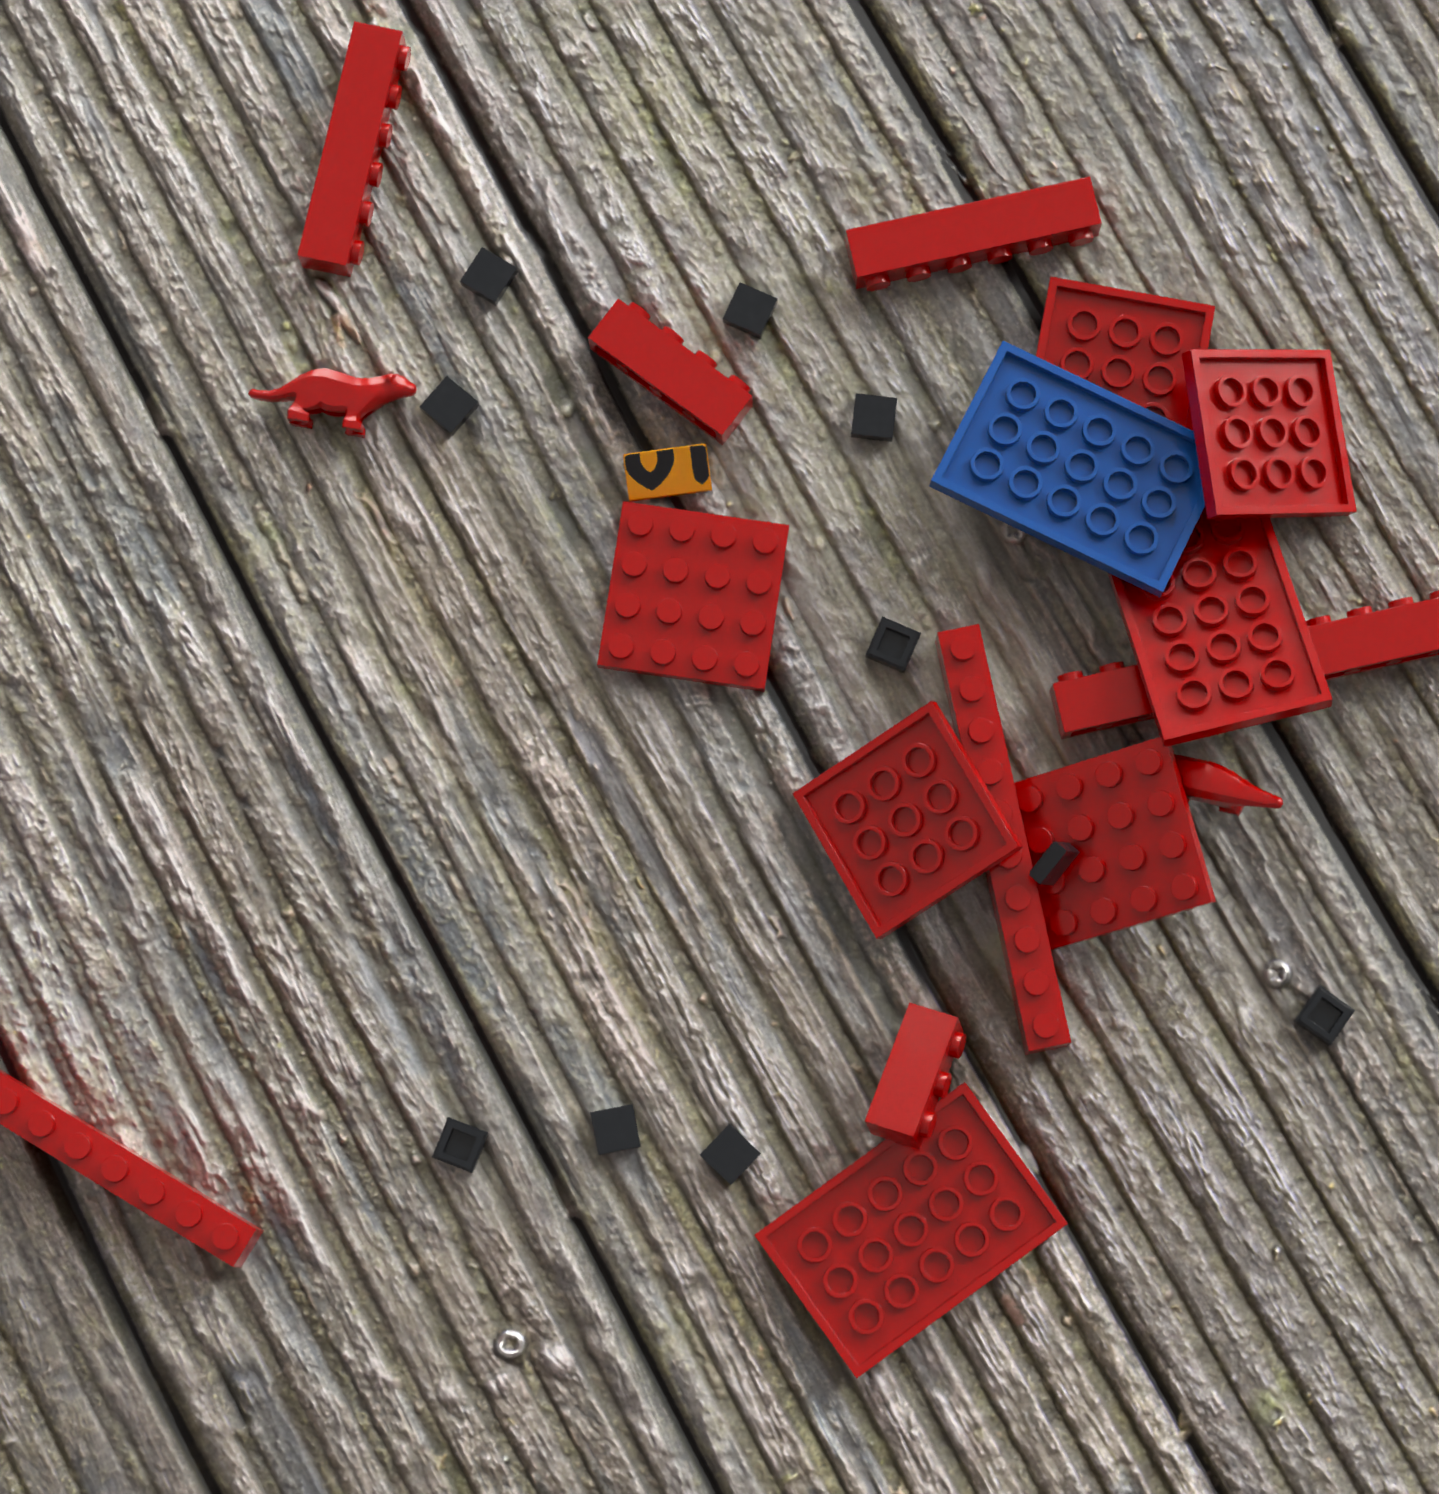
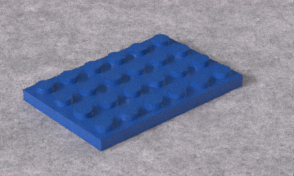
[929,341,1205,597]

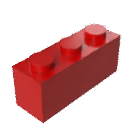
[865,1002,966,1150]

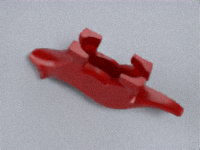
[248,368,417,438]
[1174,754,1283,817]

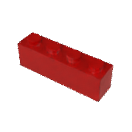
[588,299,753,445]

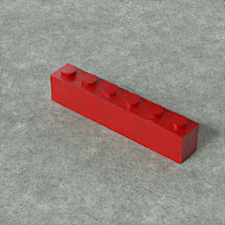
[297,21,411,277]
[845,176,1102,291]

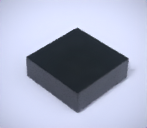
[460,247,518,306]
[723,282,778,339]
[420,376,479,436]
[851,393,897,442]
[865,616,921,673]
[1029,841,1080,885]
[1293,985,1355,1046]
[590,1104,641,1156]
[432,1117,489,1173]
[700,1123,761,1185]

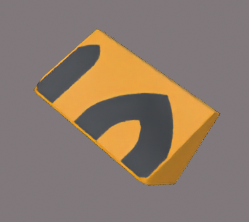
[623,444,712,502]

